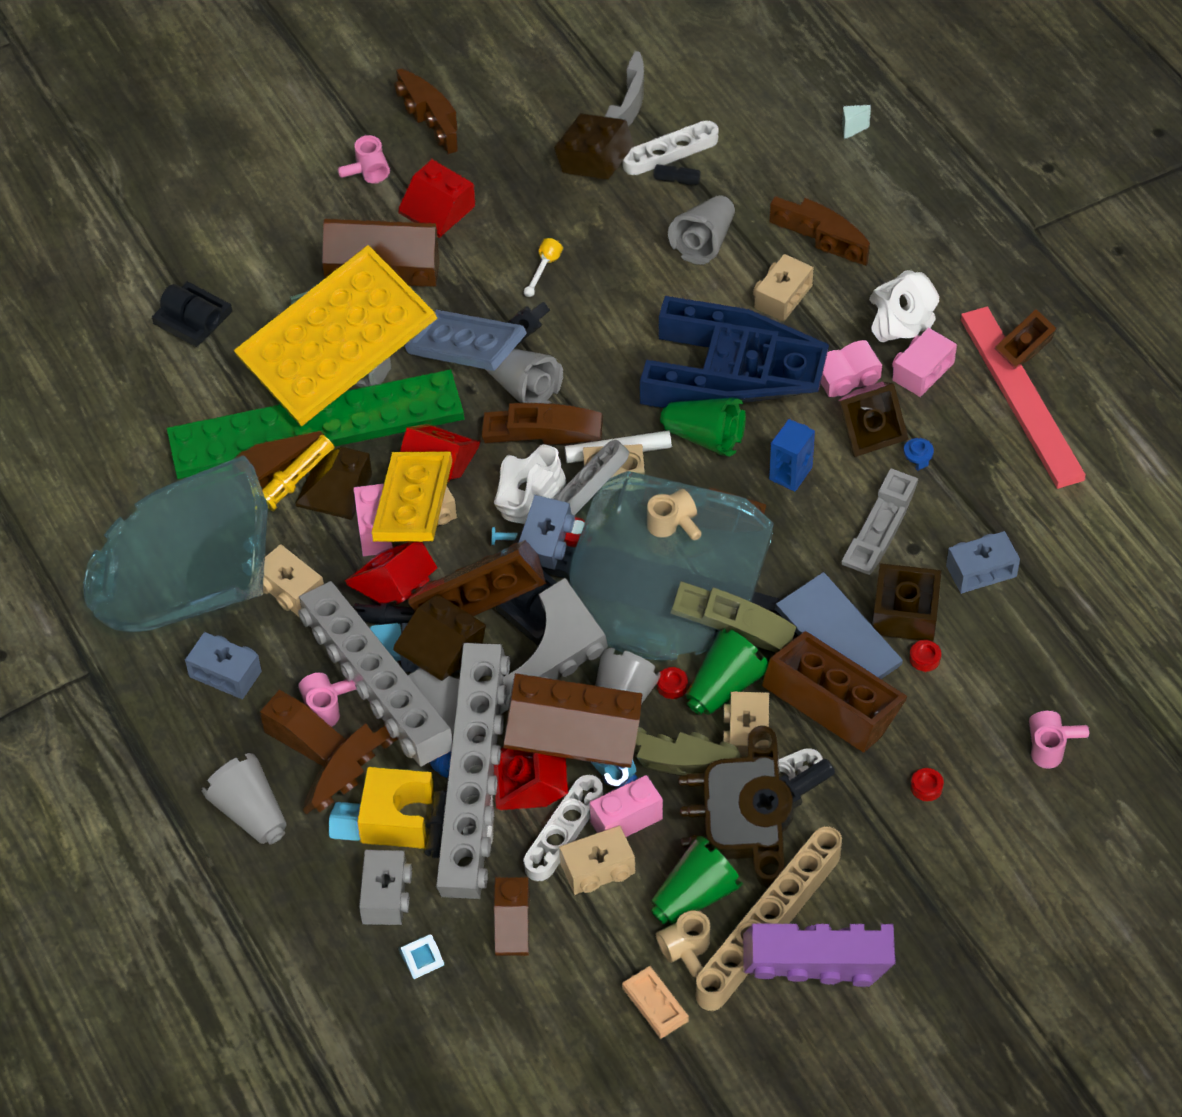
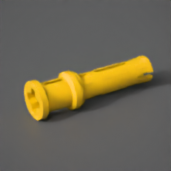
[255,435,335,511]

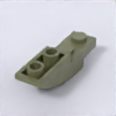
[670,581,796,653]
[634,727,742,775]

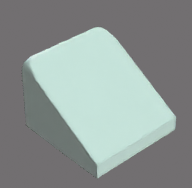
[842,105,871,138]

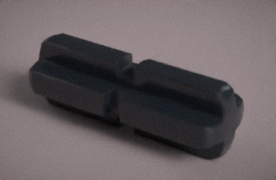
[654,164,701,185]

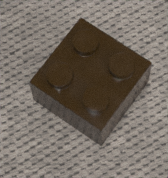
[554,113,634,180]
[873,563,942,642]

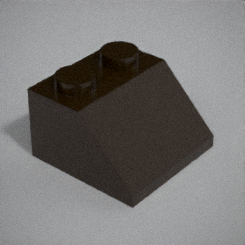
[393,594,486,681]

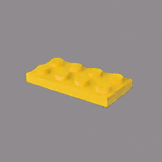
[371,452,452,542]

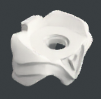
[869,270,939,342]
[494,444,566,524]

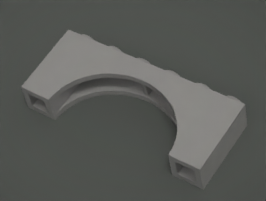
[408,578,608,741]

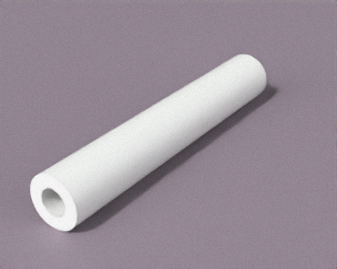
[564,430,672,463]

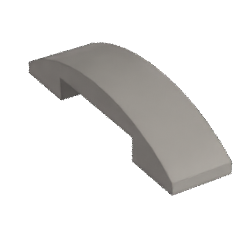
[605,51,644,127]
[842,468,918,575]

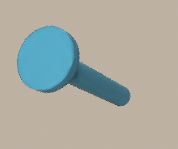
[491,527,518,545]

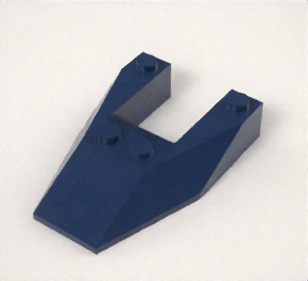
[640,296,829,408]

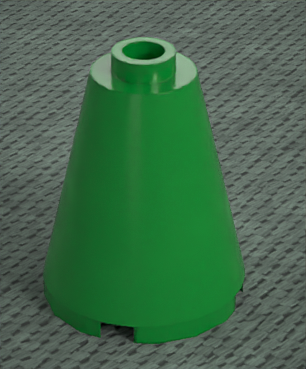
[661,398,746,457]
[686,628,769,716]
[650,835,743,925]

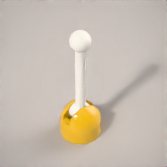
[524,238,563,297]

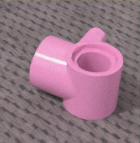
[338,136,390,183]
[298,673,356,727]
[1029,711,1089,768]

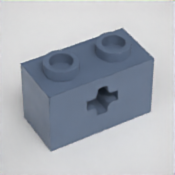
[519,495,575,569]
[946,531,1020,594]
[185,632,262,700]

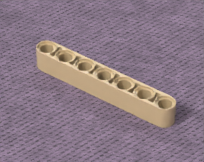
[696,827,842,1011]

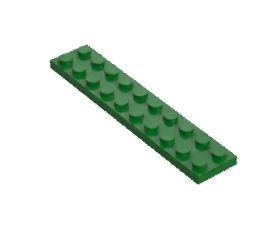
[167,369,464,479]

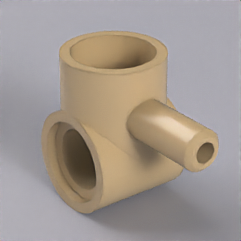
[647,489,702,540]
[656,911,710,978]

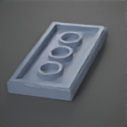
[405,310,527,371]
[775,572,903,679]

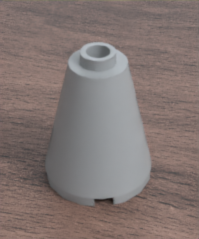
[668,195,735,264]
[485,349,563,404]
[595,648,661,704]
[202,753,287,845]

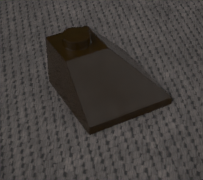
[838,382,909,457]
[296,447,372,520]

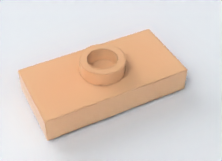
[622,966,689,1039]

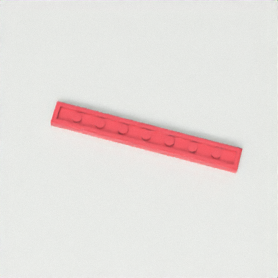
[961,306,1086,489]

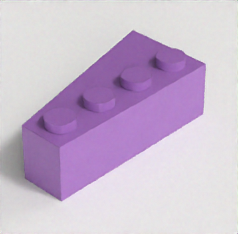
[743,924,895,987]

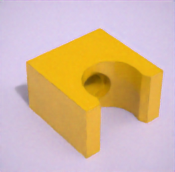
[357,767,434,849]

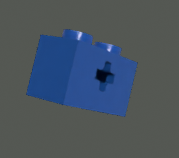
[769,419,815,492]

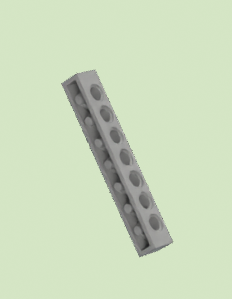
[298,581,453,767]
[436,643,510,899]

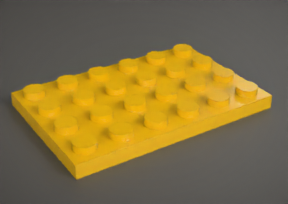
[234,245,438,426]

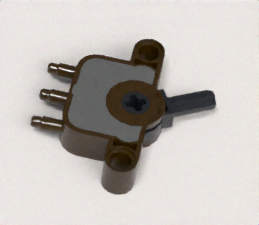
[679,725,835,888]

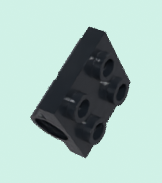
[152,281,233,347]
[496,570,558,646]

